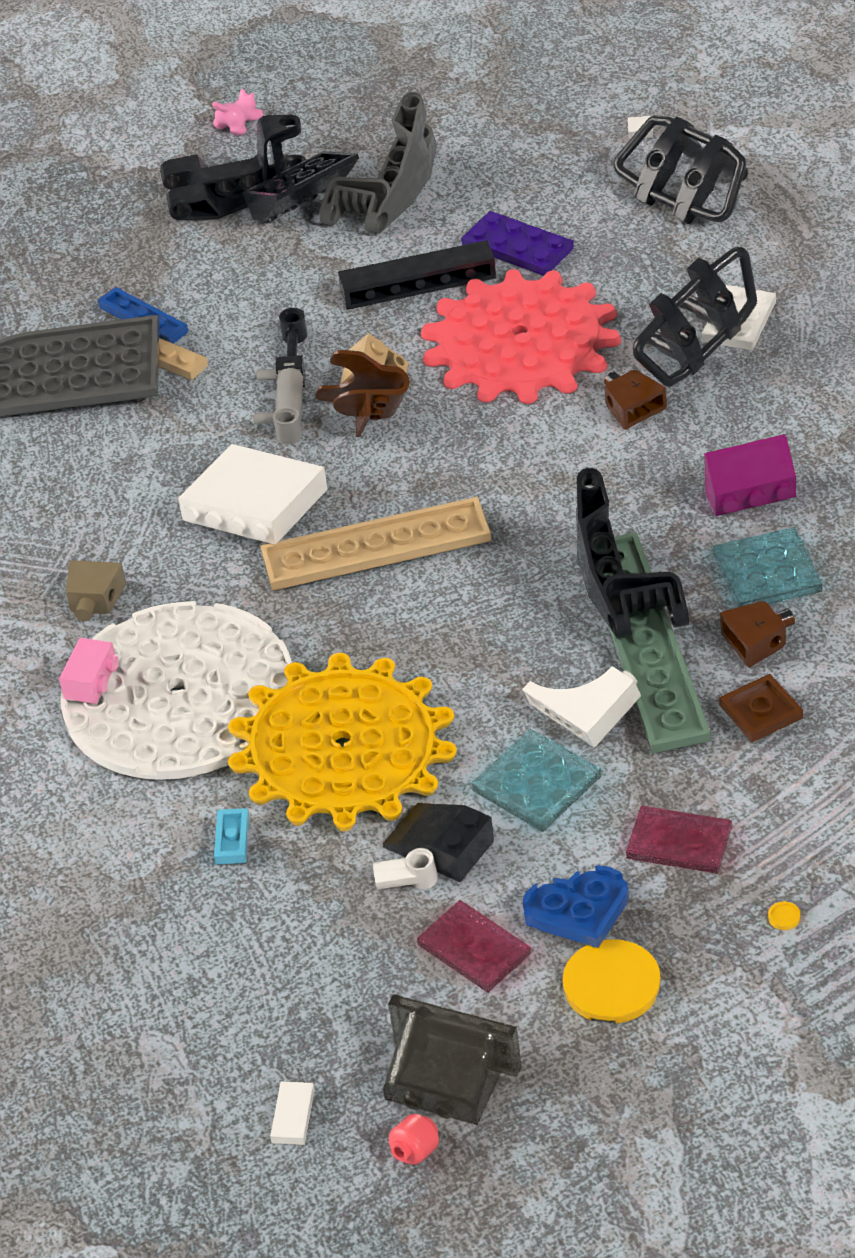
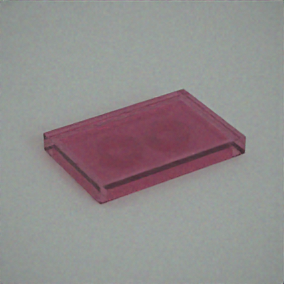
[626,805,732,874]
[417,900,531,993]

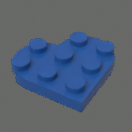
[522,865,629,948]

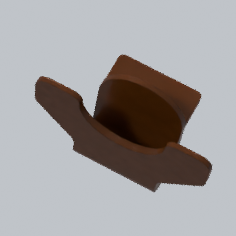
[315,350,410,437]

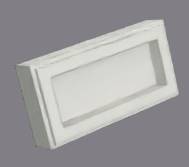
[270,1082,315,1145]

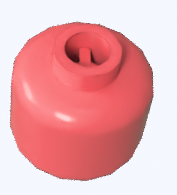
[389,1114,439,1165]

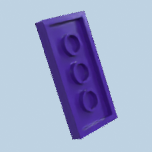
[461,211,574,276]

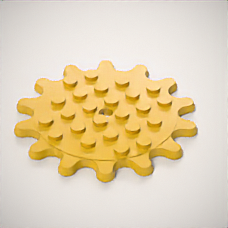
[228,653,457,832]

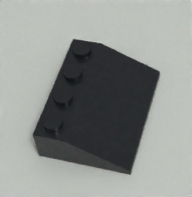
[242,151,359,223]

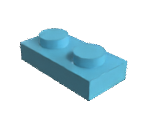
[214,808,250,864]

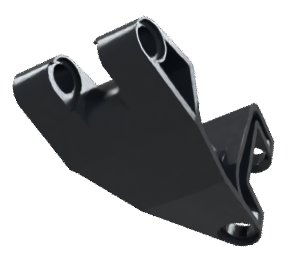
[160,114,306,220]
[576,468,689,639]

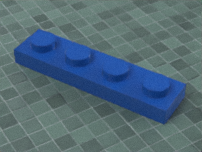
[98,287,189,344]

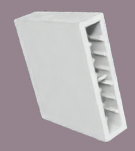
[178,444,327,545]

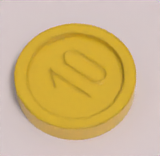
[768,901,800,930]

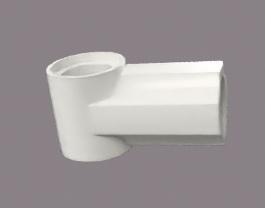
[373,848,438,890]

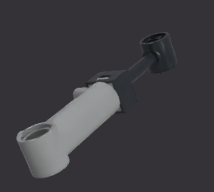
[253,308,308,444]

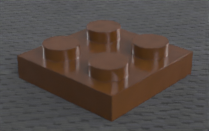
[719,674,803,742]

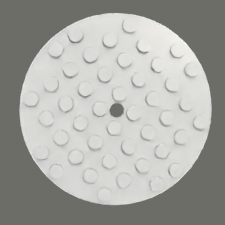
[61,601,292,780]

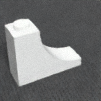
[522,666,641,748]

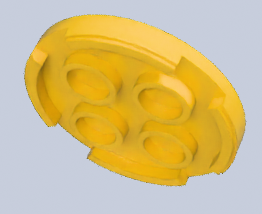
[563,939,661,1023]

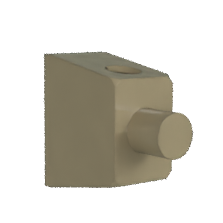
[66,560,126,621]

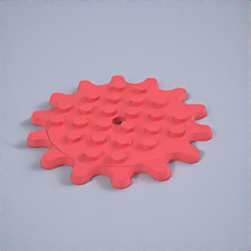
[421,269,621,404]

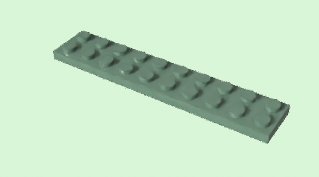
[603,532,711,754]

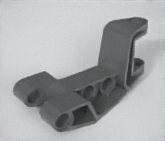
[319,92,437,234]

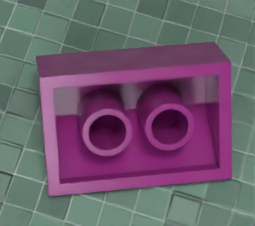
[704,434,796,516]

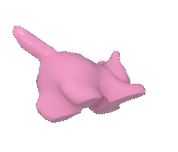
[212,89,263,135]

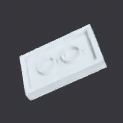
[702,285,776,351]

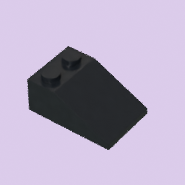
[383,803,494,882]

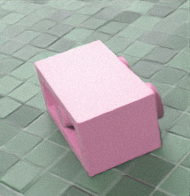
[59,638,118,704]

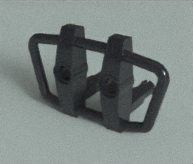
[614,115,748,224]
[633,247,757,387]

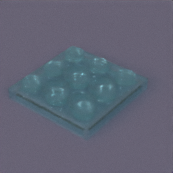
[713,527,822,607]
[472,728,602,832]

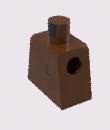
[604,370,667,430]
[720,601,795,668]

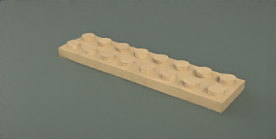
[260,496,492,591]

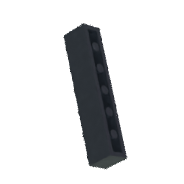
[338,240,496,310]

